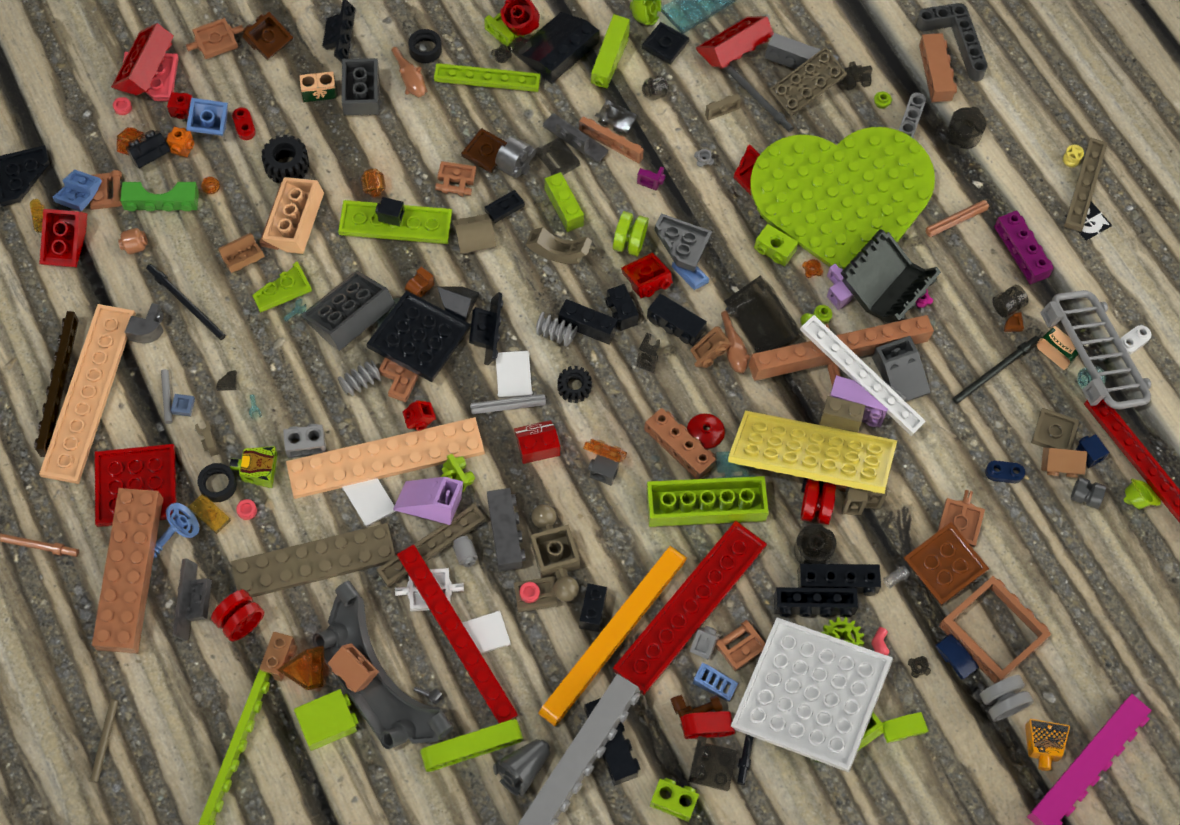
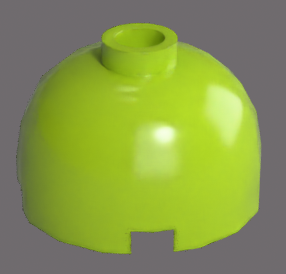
[630,0,661,26]

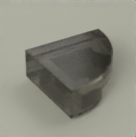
[216,370,237,391]

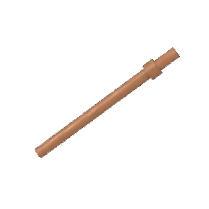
[0,533,79,557]

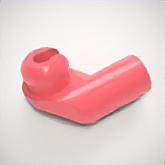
[871,627,889,656]

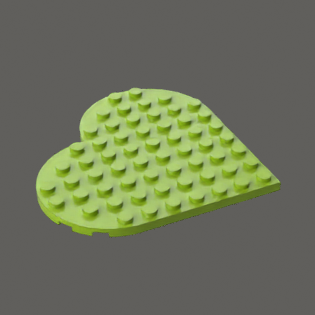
[750,127,935,269]

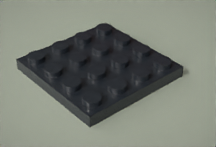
[367,290,471,382]

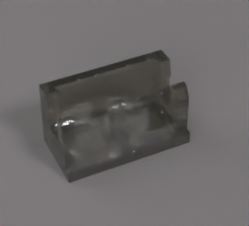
[637,333,660,373]

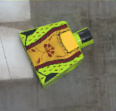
[230,446,278,488]

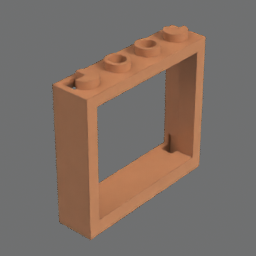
[939,576,1051,684]

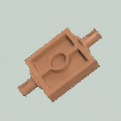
[185,18,244,60]
[937,490,985,547]

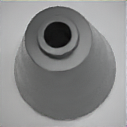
[493,739,550,796]

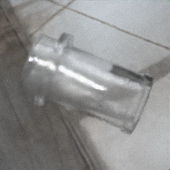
[883,565,910,588]

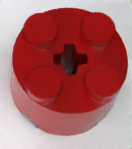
[500,0,540,36]

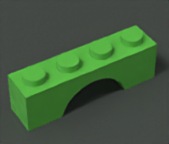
[120,182,199,211]

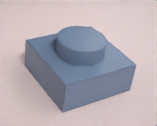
[171,394,195,417]

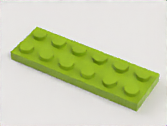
[338,200,452,244]

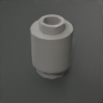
[453,536,478,567]

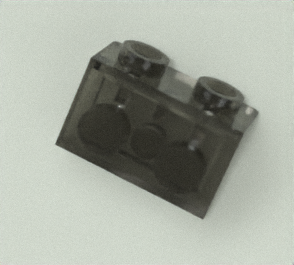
[595,99,638,135]

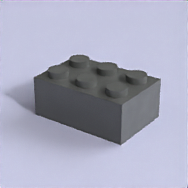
[342,58,379,116]

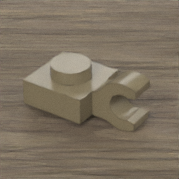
[195,421,218,457]

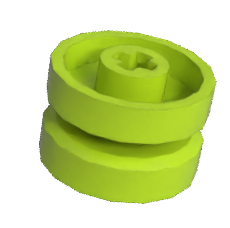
[613,211,649,257]

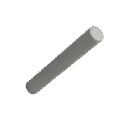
[161,369,173,424]

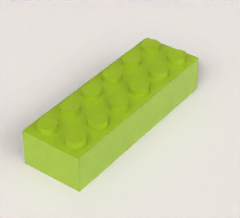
[646,476,769,527]

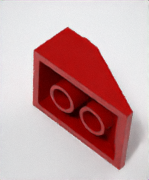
[39,209,87,267]

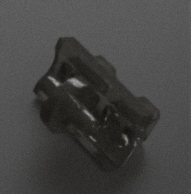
[839,61,873,90]

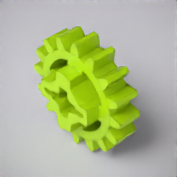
[821,617,864,647]

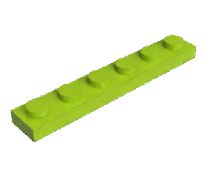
[434,63,541,92]

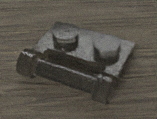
[535,137,580,176]

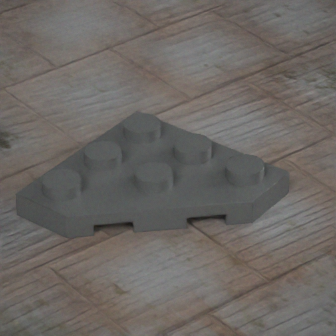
[654,213,712,272]

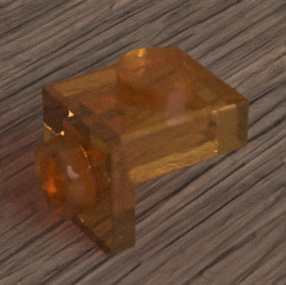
[117,127,144,155]

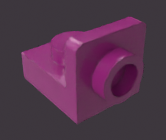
[637,167,666,191]

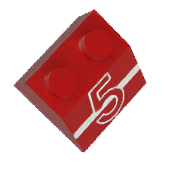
[514,420,560,464]

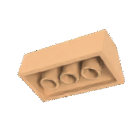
[262,177,324,254]

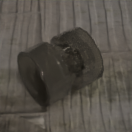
[992,284,1029,318]

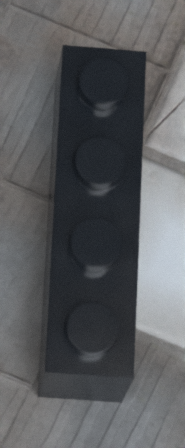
[584,698,640,786]

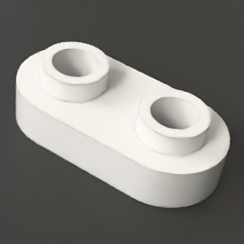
[1121,325,1151,355]

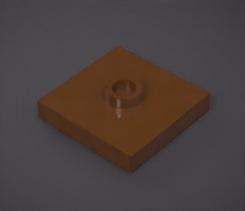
[461,128,507,173]

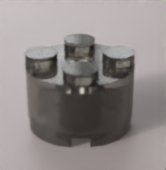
[947,107,987,149]
[794,524,837,564]

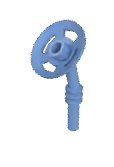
[154,503,199,558]

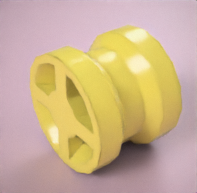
[1063,145,1084,167]

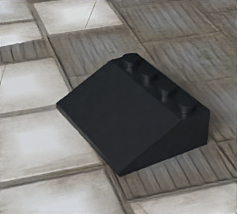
[514,12,599,84]

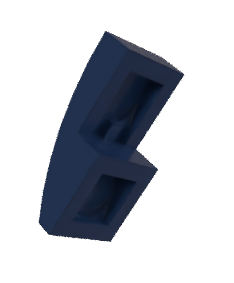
[935,634,979,679]

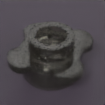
[491,45,512,63]
[908,656,931,678]

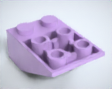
[830,375,888,427]
[393,477,463,525]

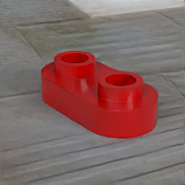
[232,107,256,140]

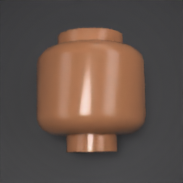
[118,228,148,254]

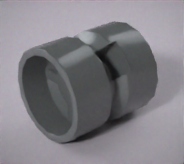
[1071,477,1106,509]

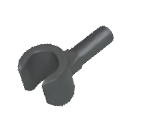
[413,687,443,704]

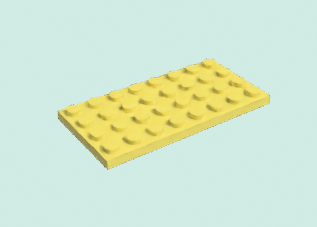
[728,410,897,494]

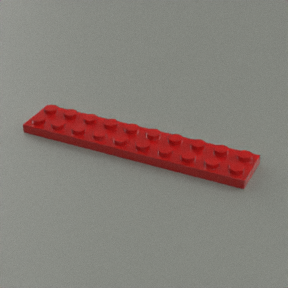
[612,521,767,695]

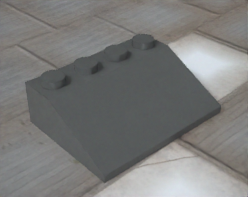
[301,270,396,351]

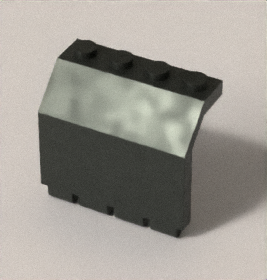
[841,229,941,323]

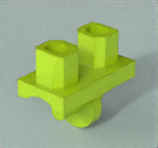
[441,454,475,492]

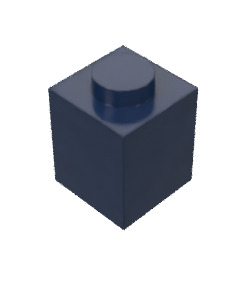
[1075,434,1109,469]

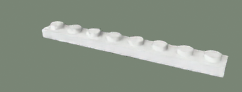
[800,315,926,436]

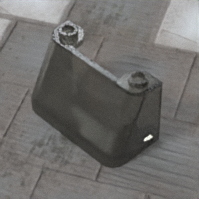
[724,275,807,354]

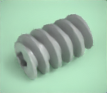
[536,312,578,347]
[338,360,381,396]

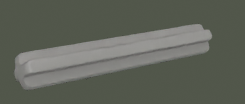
[470,394,546,414]

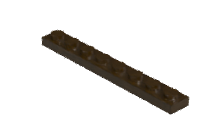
[34,311,79,457]

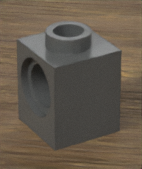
[588,454,619,486]

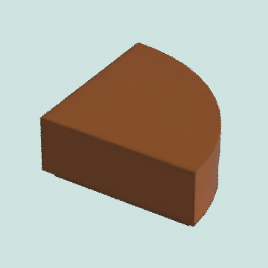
[1004,312,1024,332]

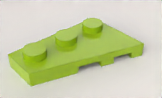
[252,261,312,313]

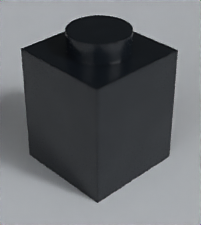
[375,197,405,227]

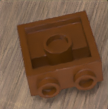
[242,12,293,61]

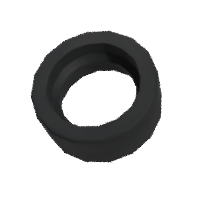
[408,29,442,63]
[197,463,237,502]

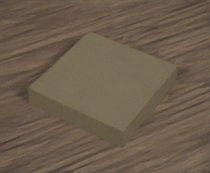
[1031,408,1079,450]

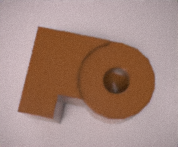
[405,267,434,298]

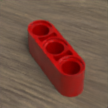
[680,711,736,739]

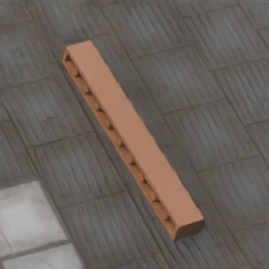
[748,315,934,381]

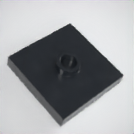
[641,22,689,65]

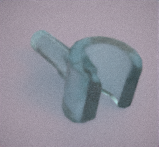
[283,299,307,322]
[249,394,262,419]

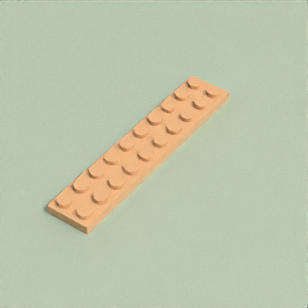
[39,304,136,484]
[286,417,485,499]

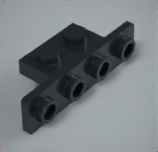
[322,0,355,63]
[469,292,504,365]

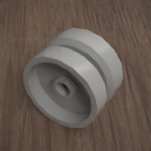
[979,675,1034,722]

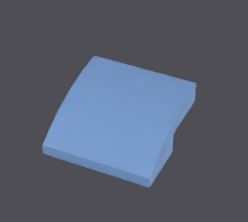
[53,169,102,212]

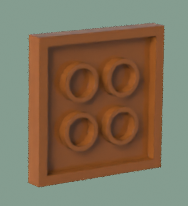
[903,522,989,606]

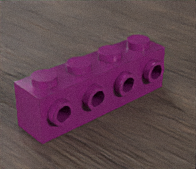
[994,210,1054,285]

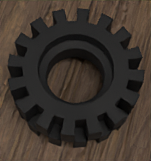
[557,366,592,403]

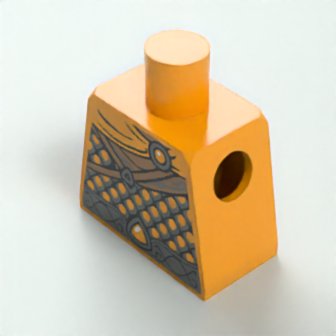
[1025,719,1070,771]

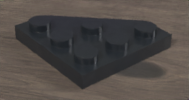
[0,145,50,206]

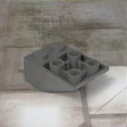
[872,336,931,402]

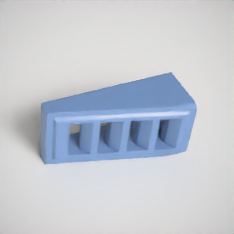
[693,662,738,702]

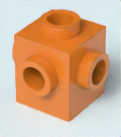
[166,127,195,157]

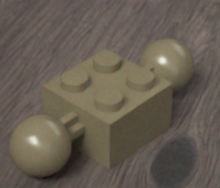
[530,504,580,602]

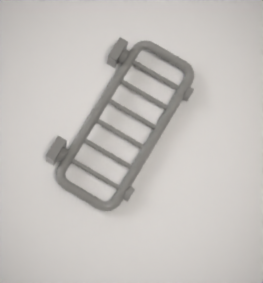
[1040,290,1151,409]

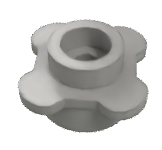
[694,149,714,167]

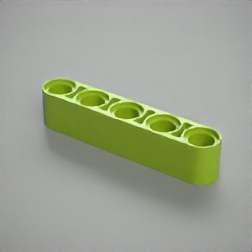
[420,719,524,772]

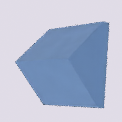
[186,98,228,136]

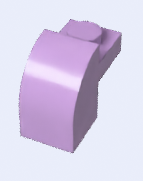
[827,264,853,310]

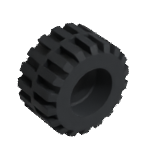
[261,135,310,184]

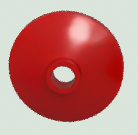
[687,413,725,449]

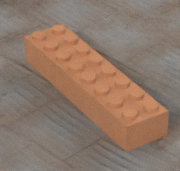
[92,488,163,654]

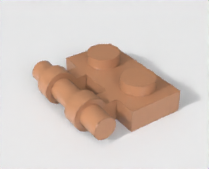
[435,161,477,196]

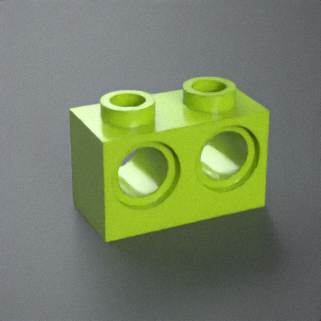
[650,778,699,822]

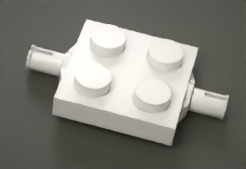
[395,568,464,612]

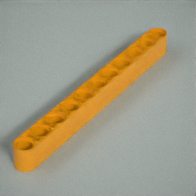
[538,546,687,727]

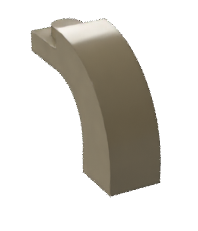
[525,227,592,264]

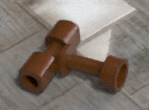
[670,695,723,731]

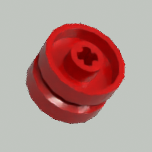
[800,479,836,525]
[211,589,265,642]

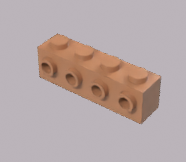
[919,33,957,102]
[644,408,716,479]

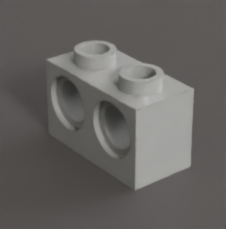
[283,424,326,458]

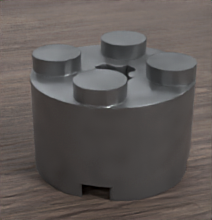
[495,136,536,178]

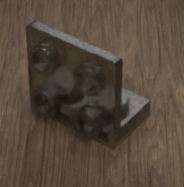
[688,736,737,791]

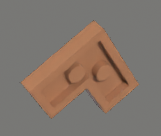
[379,358,419,402]

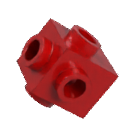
[167,92,193,119]
[402,400,436,431]

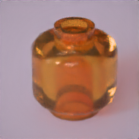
[361,169,386,197]

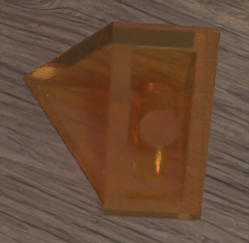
[277,646,324,690]

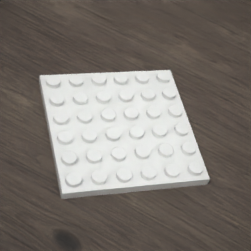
[731,617,893,772]

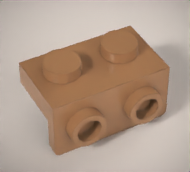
[218,233,265,273]
[690,326,731,368]
[260,632,297,682]

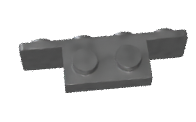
[543,113,608,163]
[173,558,212,641]

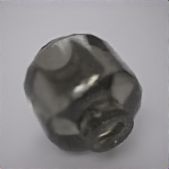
[642,75,669,101]

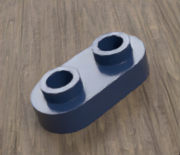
[985,461,1025,484]

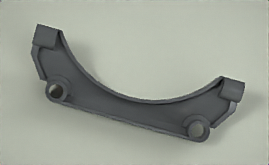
[312,581,454,749]

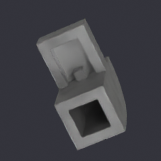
[125,303,164,344]

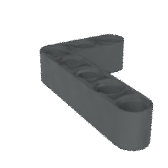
[916,3,988,82]

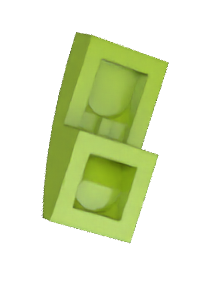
[882,712,928,743]

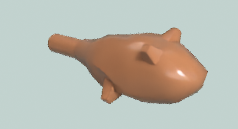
[391,47,428,98]
[721,311,750,374]

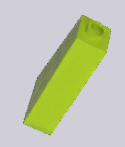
[591,14,630,88]

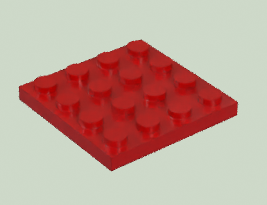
[95,444,176,527]

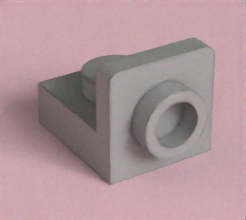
[690,626,721,660]

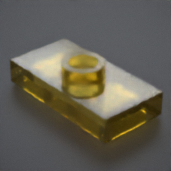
[188,493,231,534]

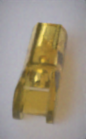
[30,199,44,233]

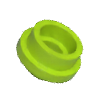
[874,91,892,109]

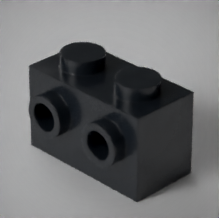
[605,284,639,331]

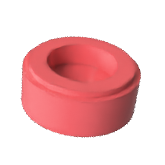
[113,97,132,115]
[236,499,257,520]
[520,582,540,603]

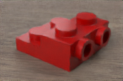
[621,253,673,298]

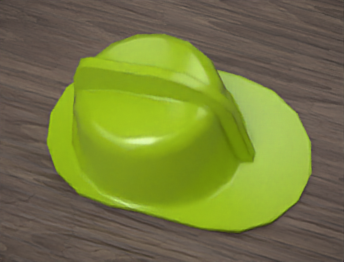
[1123,479,1161,509]

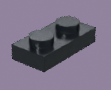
[484,190,525,224]

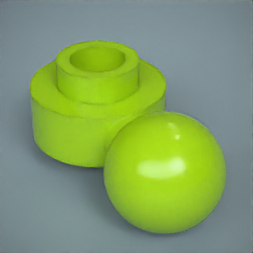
[800,305,832,326]

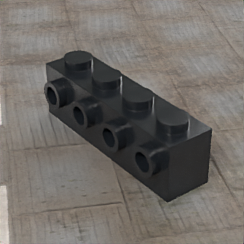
[797,563,881,596]
[774,587,858,618]

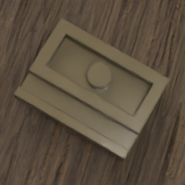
[514,577,558,612]

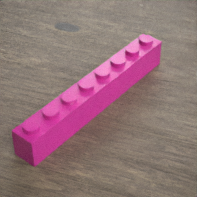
[1027,694,1152,825]

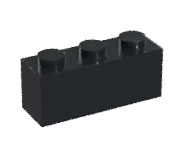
[647,293,707,346]
[558,299,618,345]

